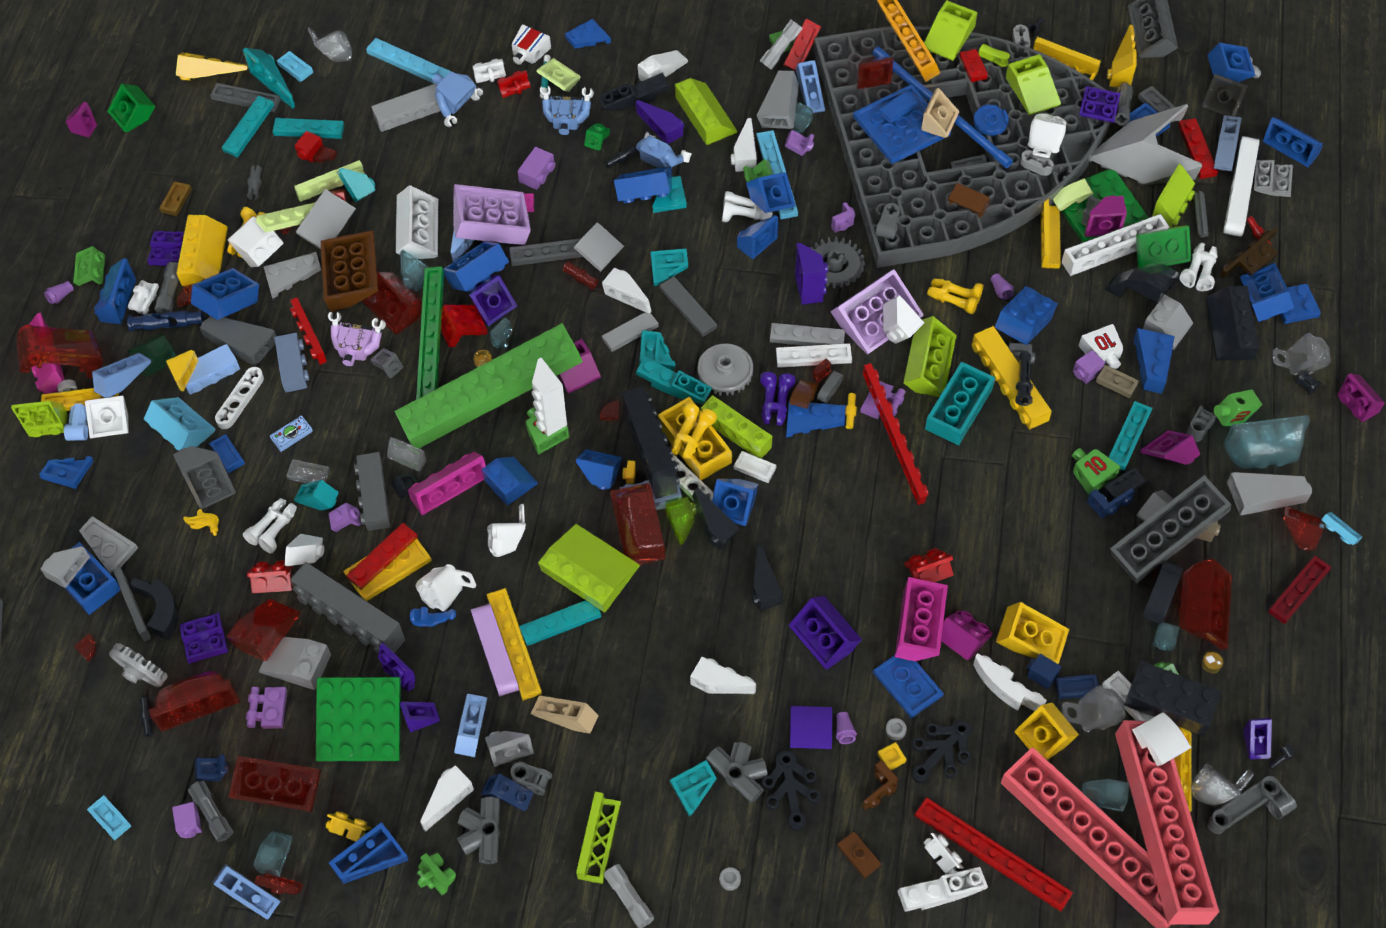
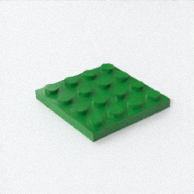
[1061,169,1149,243]
[316,677,401,761]

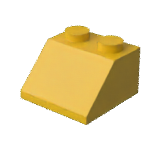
[1014,703,1079,760]

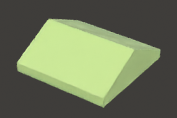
[537,58,581,92]

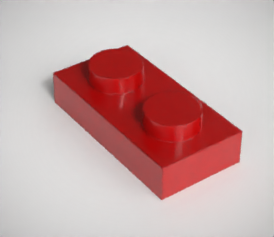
[959,49,988,82]

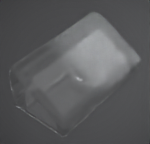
[387,437,427,471]

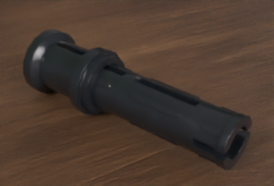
[1015,352,1033,406]

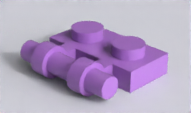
[861,381,905,419]
[246,687,287,729]

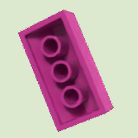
[24,313,65,394]
[408,452,486,515]
[895,577,948,661]

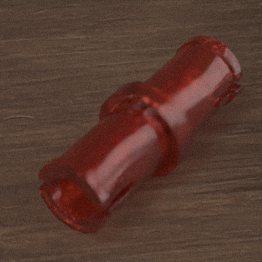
[563,261,598,290]

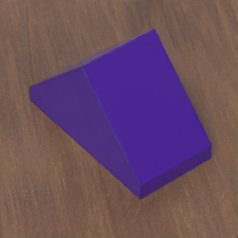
[400,701,440,732]
[1243,718,1272,760]

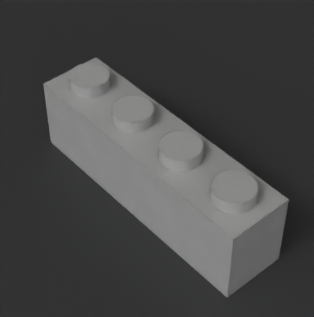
[371,84,441,132]

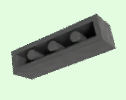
[354,452,391,531]

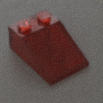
[227,599,301,661]

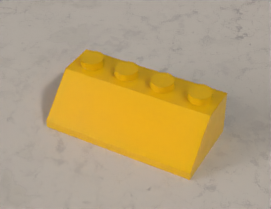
[176,215,228,286]

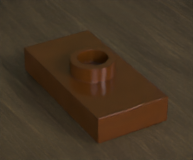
[837,832,881,879]

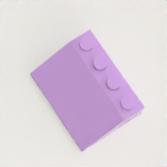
[454,184,531,245]
[830,270,924,354]

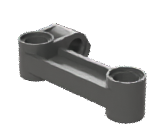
[1207,776,1297,834]

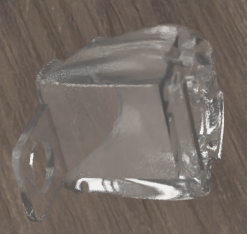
[308,27,352,62]
[1273,333,1331,375]
[1062,686,1126,732]
[1191,763,1254,806]

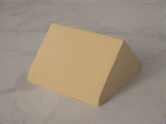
[922,88,960,138]

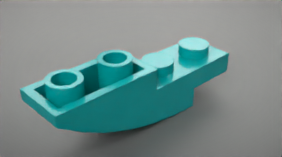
[635,356,712,404]

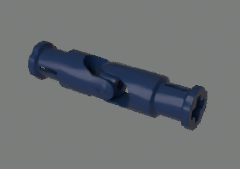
[127,309,205,332]

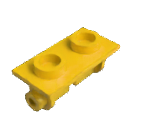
[326,811,372,841]

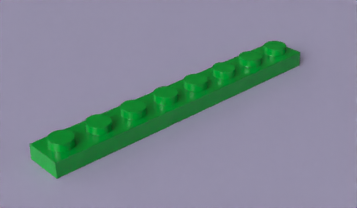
[416,266,444,400]

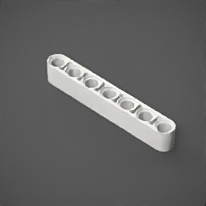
[1223,136,1259,237]

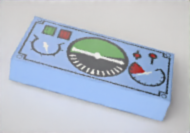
[270,416,313,452]

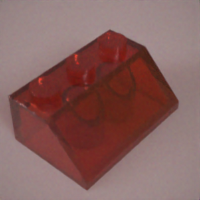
[362,272,422,334]

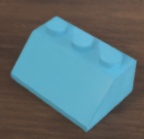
[144,397,215,450]

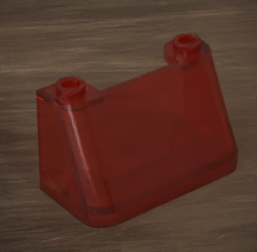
[17,325,103,378]

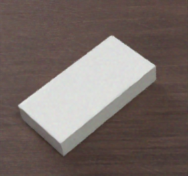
[734,451,776,483]

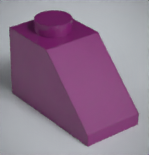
[66,102,97,138]

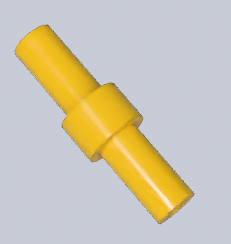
[845,393,857,429]

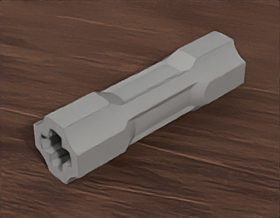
[760,20,803,70]
[604,864,654,928]

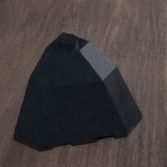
[1105,264,1180,303]

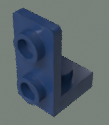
[1087,488,1135,519]
[481,774,533,811]

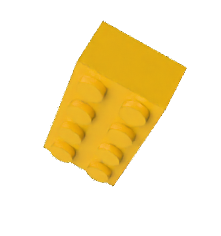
[658,397,732,480]

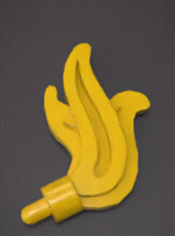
[183,509,219,536]

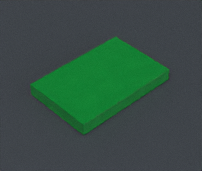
[1136,225,1191,268]

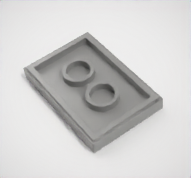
[296,189,356,249]

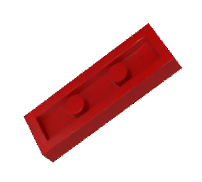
[783,19,821,72]

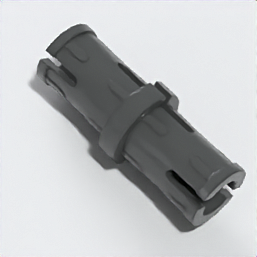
[247,165,262,200]

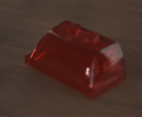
[610,483,665,565]
[1179,559,1232,650]
[149,670,240,732]
[228,756,321,812]

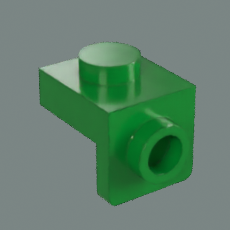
[584,124,610,151]

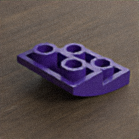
[1079,86,1121,123]
[148,231,184,266]
[180,613,228,664]
[378,643,415,692]
[790,706,832,749]

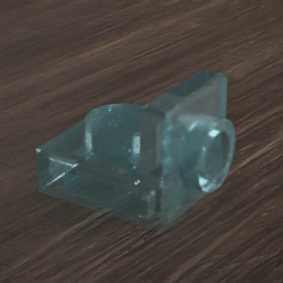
[792,103,813,134]
[490,318,512,351]
[1153,622,1180,651]

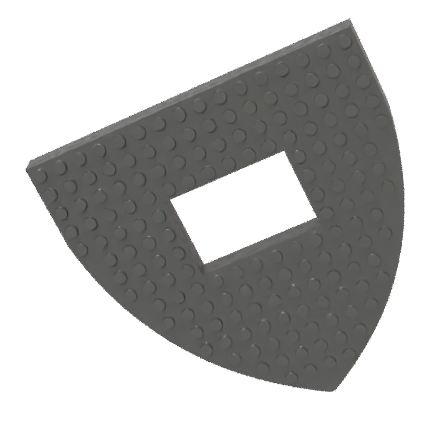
[814,26,1110,268]

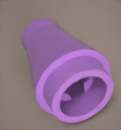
[991,274,1014,300]
[44,281,73,305]
[836,712,857,744]

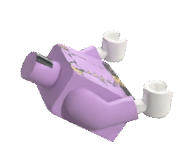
[328,312,386,366]

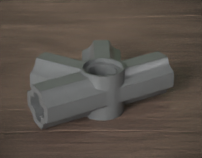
[706,742,768,803]
[457,797,501,864]

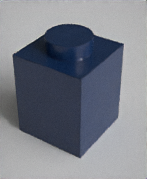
[1027,654,1061,690]

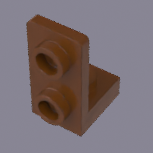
[863,760,898,811]

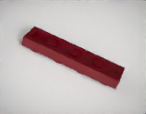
[1268,556,1332,624]

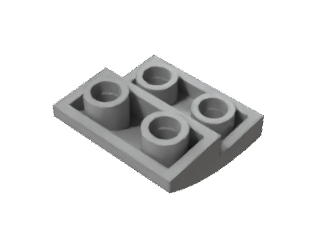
[1254,160,1293,197]
[574,222,624,272]

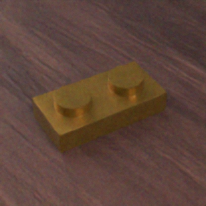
[160,181,192,216]

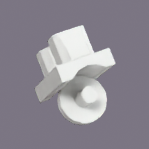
[472,59,506,83]
[128,280,159,315]

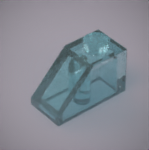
[400,249,429,292]
[1082,779,1129,811]
[253,831,293,877]

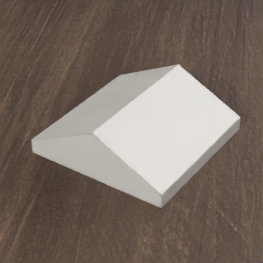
[85,396,129,438]

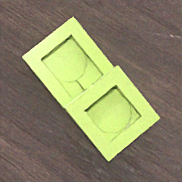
[1053,179,1094,211]

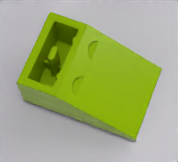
[924,0,977,61]
[1006,54,1061,115]
[11,401,68,437]

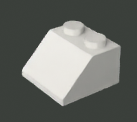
[227,216,283,267]
[883,295,924,344]

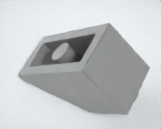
[41,546,90,588]

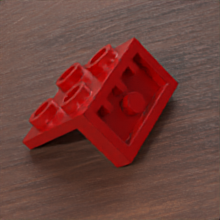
[441,305,488,347]

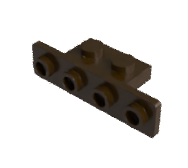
[1220,227,1279,279]

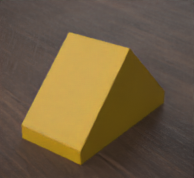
[166,350,199,391]

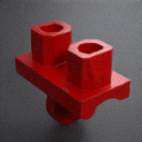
[497,70,531,98]

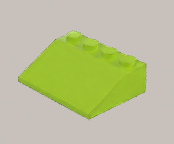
[538,524,640,613]

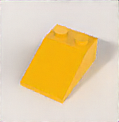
[996,602,1069,665]

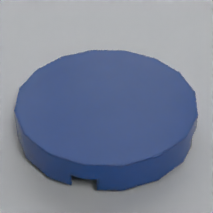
[973,105,1009,136]

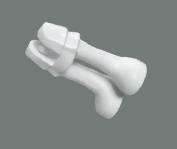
[722,191,773,222]
[1180,243,1218,291]
[243,498,297,554]

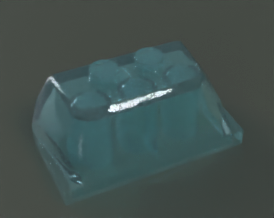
[1224,415,1310,469]

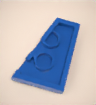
[786,401,846,437]

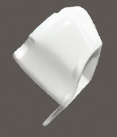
[1028,114,1066,158]
[487,504,526,557]
[416,564,476,612]

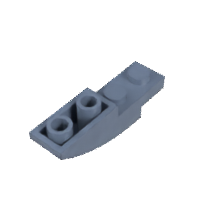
[1214,115,1242,171]

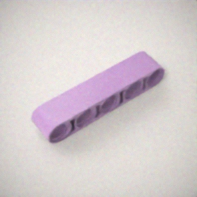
[471,604,519,696]

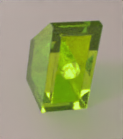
[666,497,697,545]

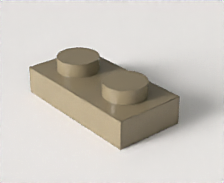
[1096,365,1139,399]

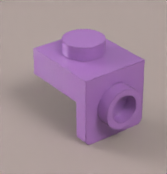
[785,130,814,156]
[831,202,855,233]
[328,503,361,532]

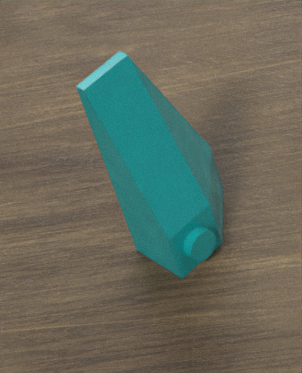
[243,48,295,109]

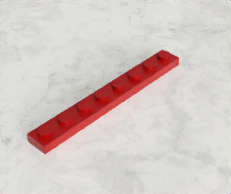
[862,363,928,505]

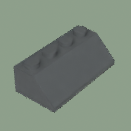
[1128,0,1178,58]
[173,446,236,509]

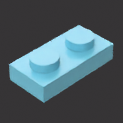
[277,51,313,82]
[1321,512,1362,545]
[87,795,131,840]

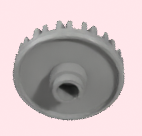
[698,344,753,396]
[109,643,168,687]

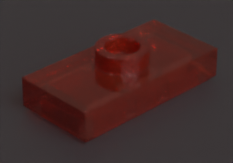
[254,873,303,895]

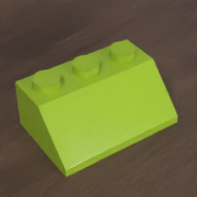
[1152,164,1195,228]

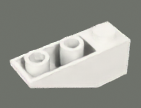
[690,657,756,694]

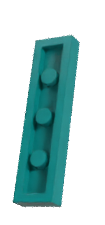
[222,95,274,158]
[273,118,345,139]
[1109,401,1152,471]
[519,600,601,646]

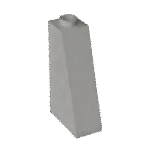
[757,71,799,129]
[1227,472,1312,516]

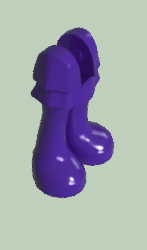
[760,372,796,425]

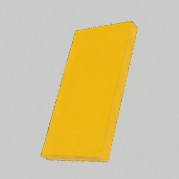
[344,539,432,601]

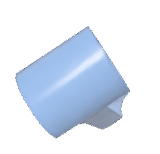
[64,404,88,441]

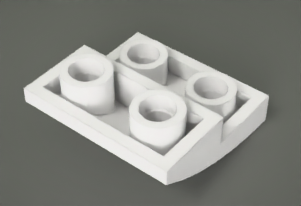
[1132,712,1191,766]

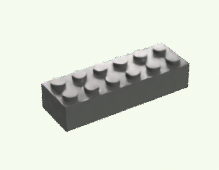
[1110,475,1231,584]
[290,562,405,654]

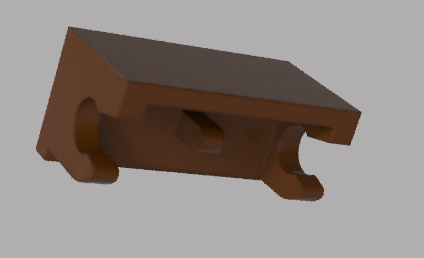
[948,183,990,218]

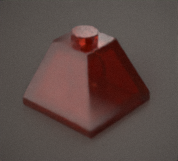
[857,56,893,90]
[1283,506,1324,551]

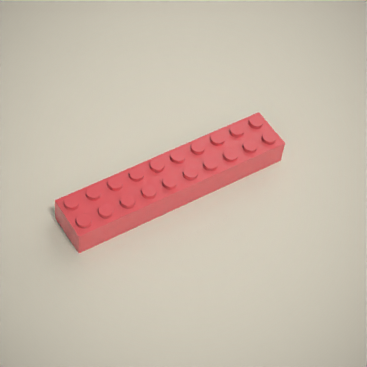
[1115,720,1219,924]
[1001,747,1172,928]

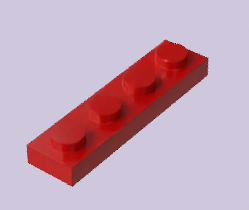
[1178,118,1218,179]
[290,298,327,365]
[346,523,418,590]

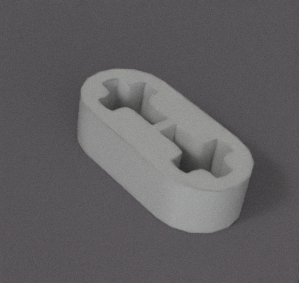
[1012,25,1030,48]
[1020,150,1054,176]

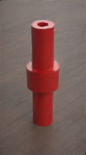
[1246,216,1272,246]

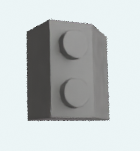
[1143,295,1193,349]

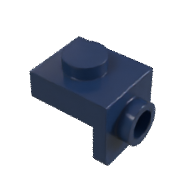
[195,754,228,781]

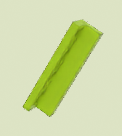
[576,792,621,884]

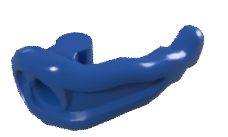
[410,607,456,627]

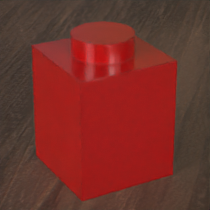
[295,131,324,162]

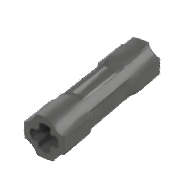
[1114,83,1133,126]
[154,262,179,314]
[188,780,234,842]

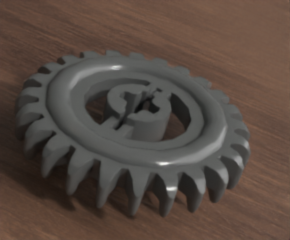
[810,236,865,288]

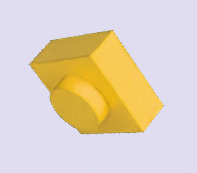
[623,461,636,485]
[877,742,907,770]

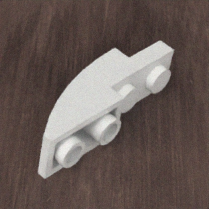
[973,653,1047,711]
[898,867,988,912]

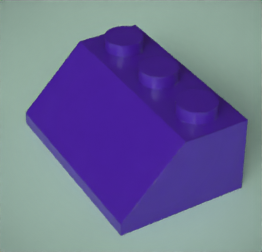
[795,243,828,305]
[788,596,862,670]

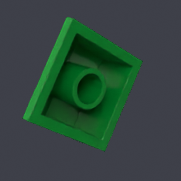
[107,84,155,132]

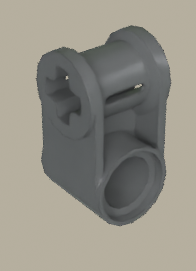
[876,203,900,239]
[1186,405,1217,442]
[511,762,553,795]

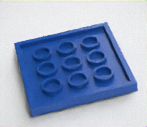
[853,84,951,164]

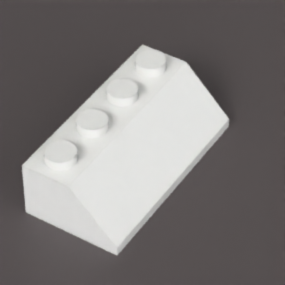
[396,185,438,259]
[531,358,567,436]

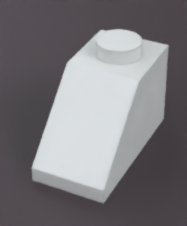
[285,534,324,566]

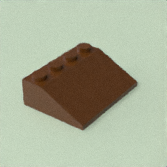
[320,230,378,312]

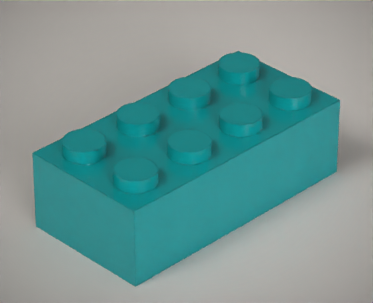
[925,362,995,445]

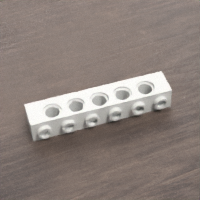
[1062,214,1170,276]

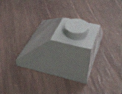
[485,731,534,767]

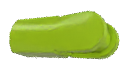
[979,44,1010,67]

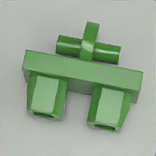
[417,853,456,895]

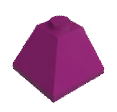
[1140,430,1200,465]

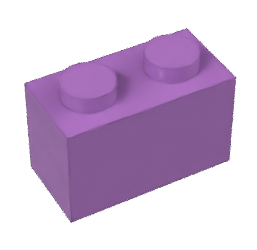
[518,147,555,190]

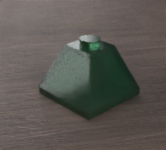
[127,333,176,377]

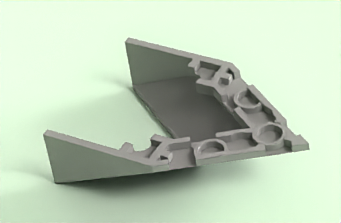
[1090,104,1202,185]

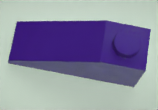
[636,100,684,144]

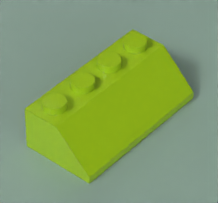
[675,78,737,145]
[904,316,956,397]

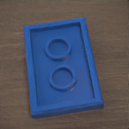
[873,655,944,719]

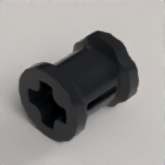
[1295,370,1322,395]

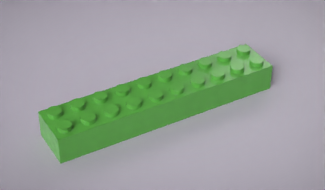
[395,323,583,450]

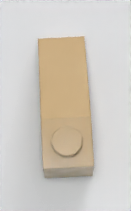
[531,696,598,733]

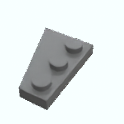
[264,252,321,298]
[79,516,138,577]

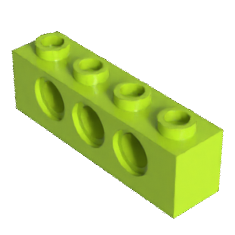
[701,395,772,459]

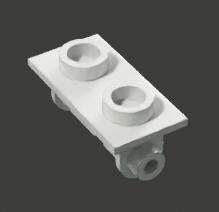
[924,833,964,875]

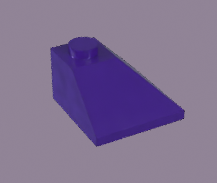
[469,275,517,326]

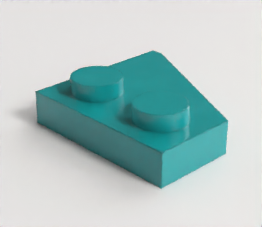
[652,176,687,213]
[651,249,688,286]
[639,330,675,370]
[670,760,717,817]

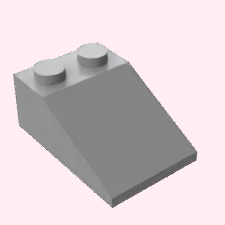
[259,636,331,690]

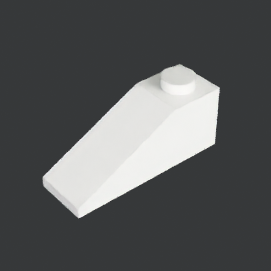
[638,50,688,81]
[731,118,756,172]
[602,268,651,314]
[420,765,474,831]

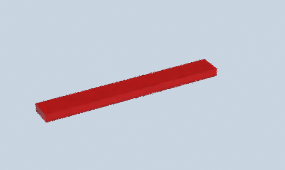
[915,797,1073,912]

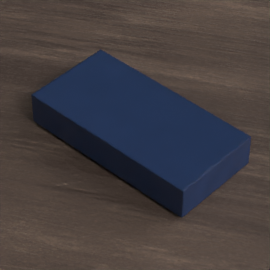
[1055,674,1100,699]

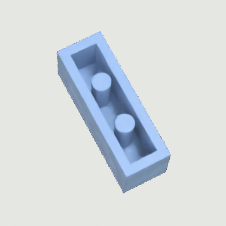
[185,344,240,395]

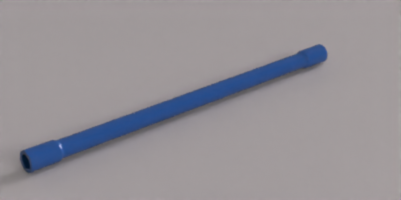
[872,47,1013,168]

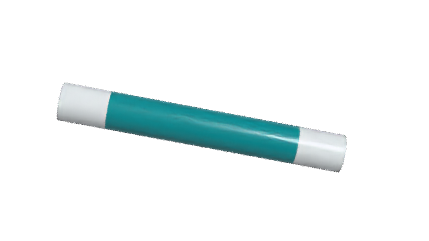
[540,55,551,99]

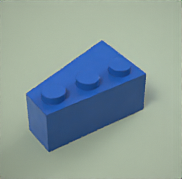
[1133,328,1175,394]
[329,822,408,884]

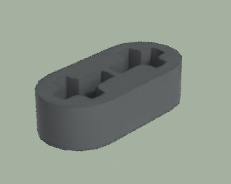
[817,371,843,403]

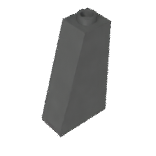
[200,316,277,367]

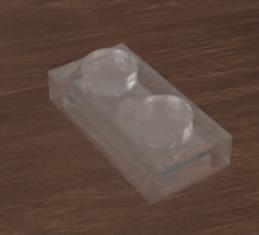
[286,459,330,483]

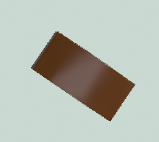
[790,380,819,409]

